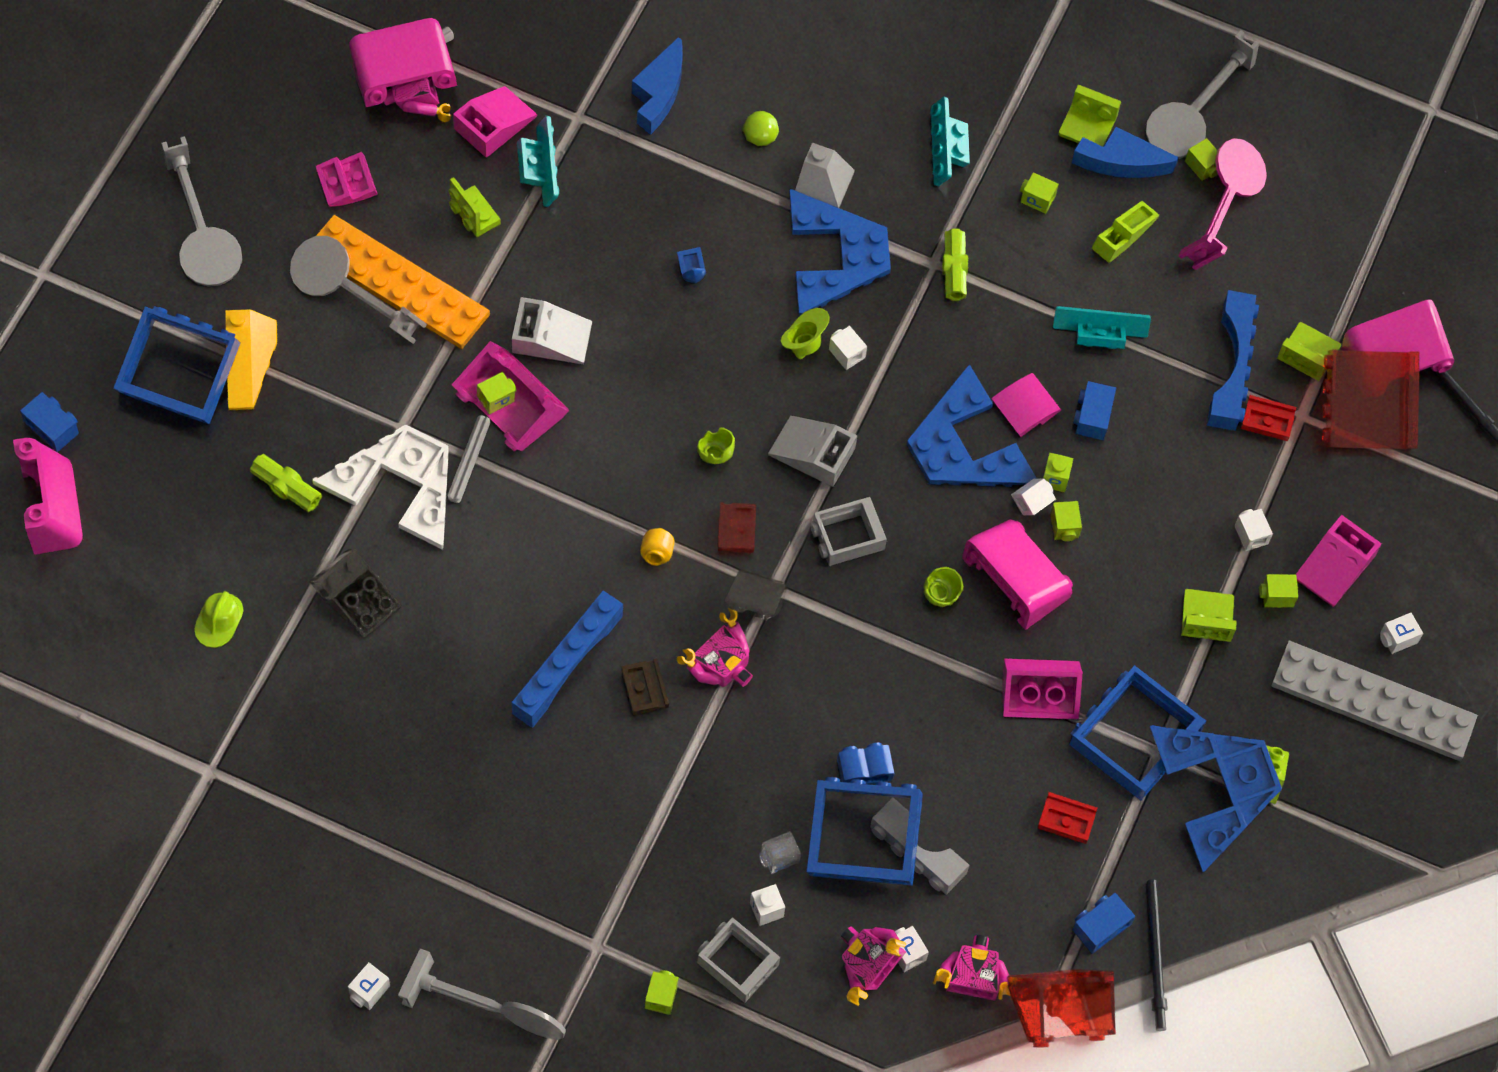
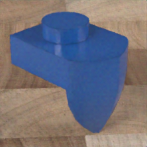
[677,247,706,283]

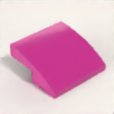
[316,152,377,207]
[991,373,1061,437]

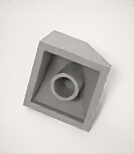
[795,143,855,208]

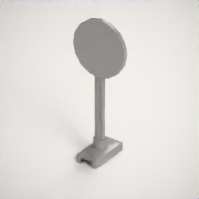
[1146,30,1259,159]
[162,136,242,287]
[290,236,427,344]
[398,949,566,1040]

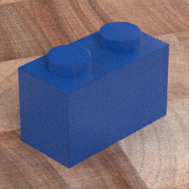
[1073,381,1116,440]
[20,392,79,452]
[1072,893,1135,954]

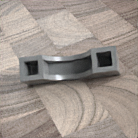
[870,798,969,895]

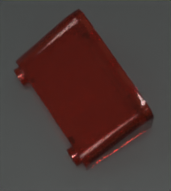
[1007,969,1116,1048]

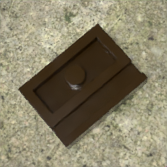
[621,658,669,716]

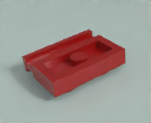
[1241,395,1297,441]
[1037,792,1098,844]

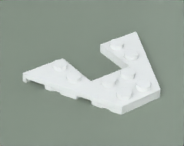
[313,425,449,549]

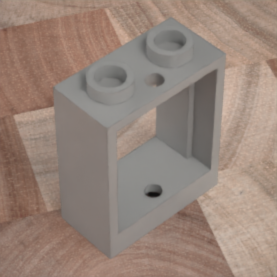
[810,497,887,566]
[697,917,780,1003]

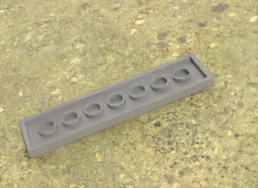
[1271,641,1478,761]

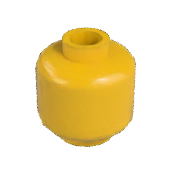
[640,528,675,566]

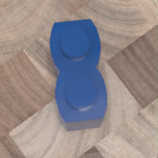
[837,743,895,784]

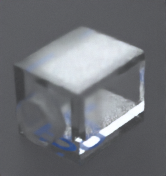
[759,831,801,874]

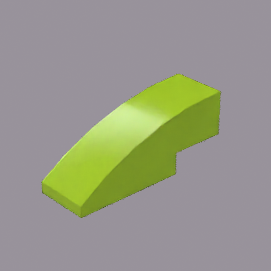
[1092,201,1159,263]

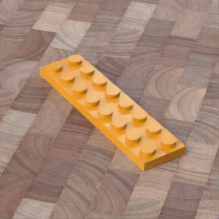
[316,215,490,349]

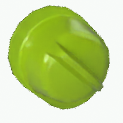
[781,308,830,359]
[195,591,243,648]

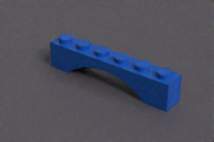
[1207,290,1259,431]
[512,591,623,728]

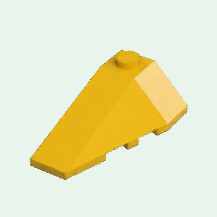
[226,310,277,410]

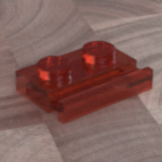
[718,502,756,553]

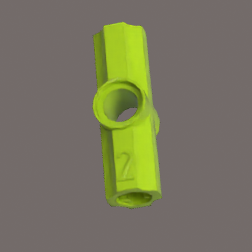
[942,229,968,301]
[250,454,322,512]

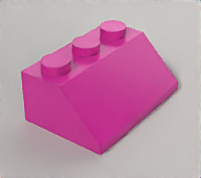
[1002,659,1083,719]

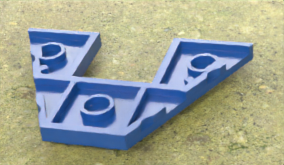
[789,189,891,316]
[907,365,1037,487]
[1150,725,1282,872]

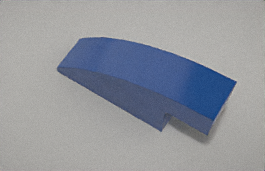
[632,37,682,134]
[1071,127,1178,178]

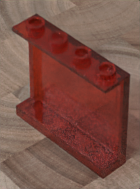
[1322,349,1420,449]

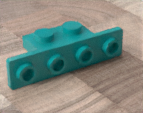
[930,97,970,186]
[517,116,559,207]
[1053,306,1151,349]

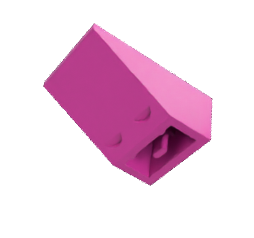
[453,86,537,158]
[1296,515,1382,607]

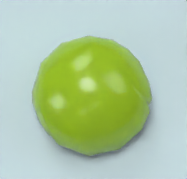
[742,111,779,146]
[697,427,735,464]
[923,567,964,607]

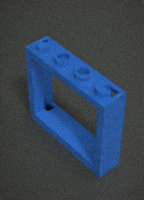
[113,306,240,424]
[1069,665,1206,801]
[807,777,923,886]

